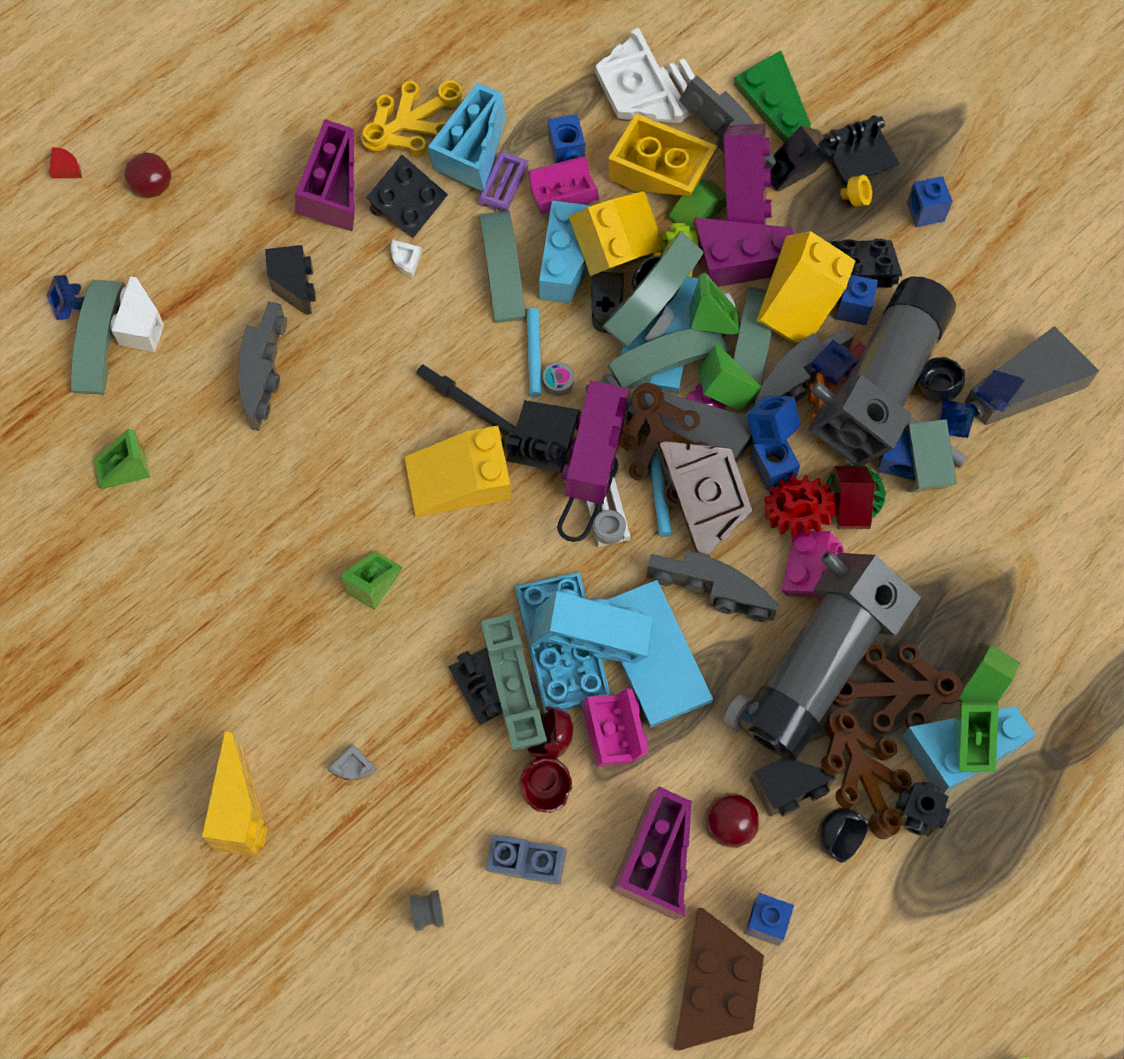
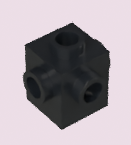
[895,782,950,837]

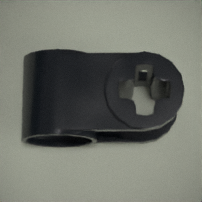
[591,272,624,333]

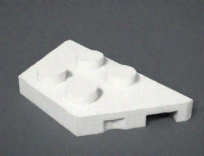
[595,28,684,123]

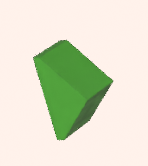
[668,180,727,230]
[689,272,739,335]
[698,345,762,411]
[94,429,150,489]
[341,551,402,610]
[957,645,1020,702]
[954,702,999,772]

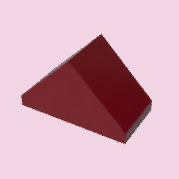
[833,466,875,529]

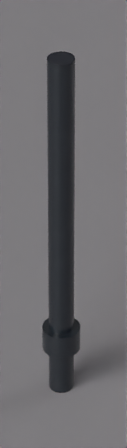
[416,364,570,473]

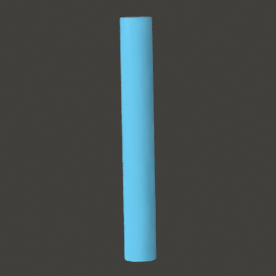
[526,308,542,398]
[650,450,672,537]

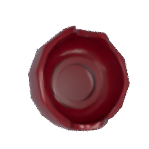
[124,152,171,198]
[527,706,574,758]
[519,756,573,813]
[705,793,759,848]

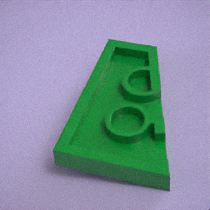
[733,50,811,143]

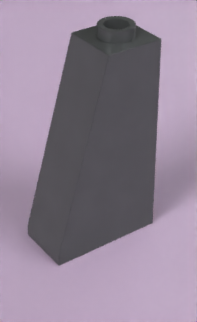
[964,326,1099,425]
[626,392,753,464]

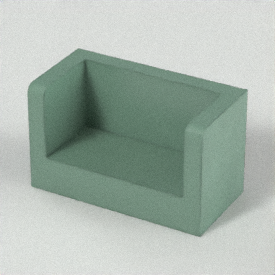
[902,419,957,493]

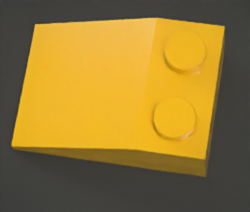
[608,113,718,196]
[569,191,662,276]
[756,231,855,345]
[404,426,511,517]
[202,731,267,856]

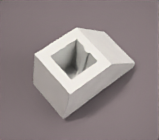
[110,276,164,352]

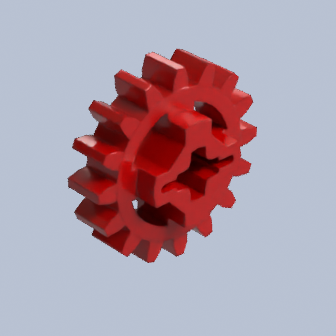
[764,475,836,538]

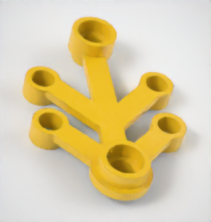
[361,80,463,157]

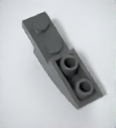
[678,75,776,170]
[238,301,287,431]
[754,327,854,407]
[646,550,778,622]

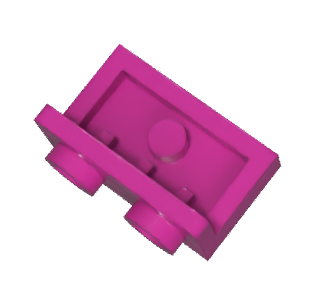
[528,157,599,214]
[781,531,844,601]
[581,688,648,767]

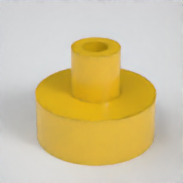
[841,175,872,207]

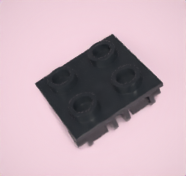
[823,115,900,185]
[366,154,448,239]
[831,238,902,288]
[501,400,580,472]
[449,648,540,725]

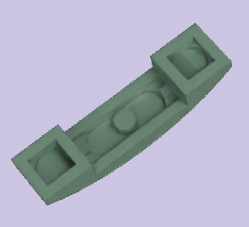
[480,211,526,323]
[602,231,704,347]
[71,280,125,395]
[734,287,772,404]
[607,328,731,390]
[481,613,547,751]

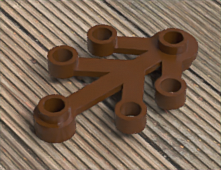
[619,383,709,507]
[833,644,963,734]
[821,709,912,840]

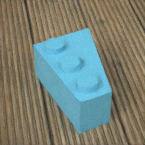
[428,83,507,192]
[539,201,593,303]
[529,590,653,664]
[901,706,1036,794]

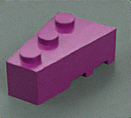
[295,119,355,232]
[724,123,772,225]
[693,217,794,287]
[561,380,628,504]
[611,786,692,920]

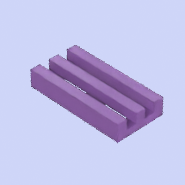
[478,151,528,212]

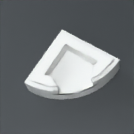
[391,239,422,278]

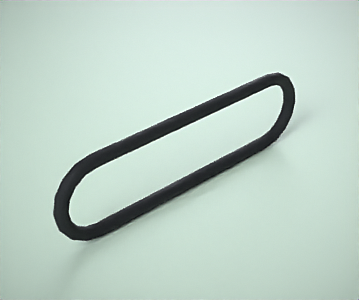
[557,457,619,542]

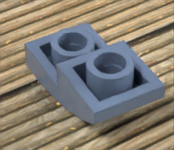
[486,835,566,885]

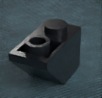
[771,126,835,191]
[265,245,316,315]
[750,757,836,817]

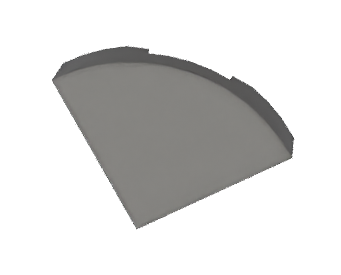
[644,305,675,342]
[327,744,377,781]

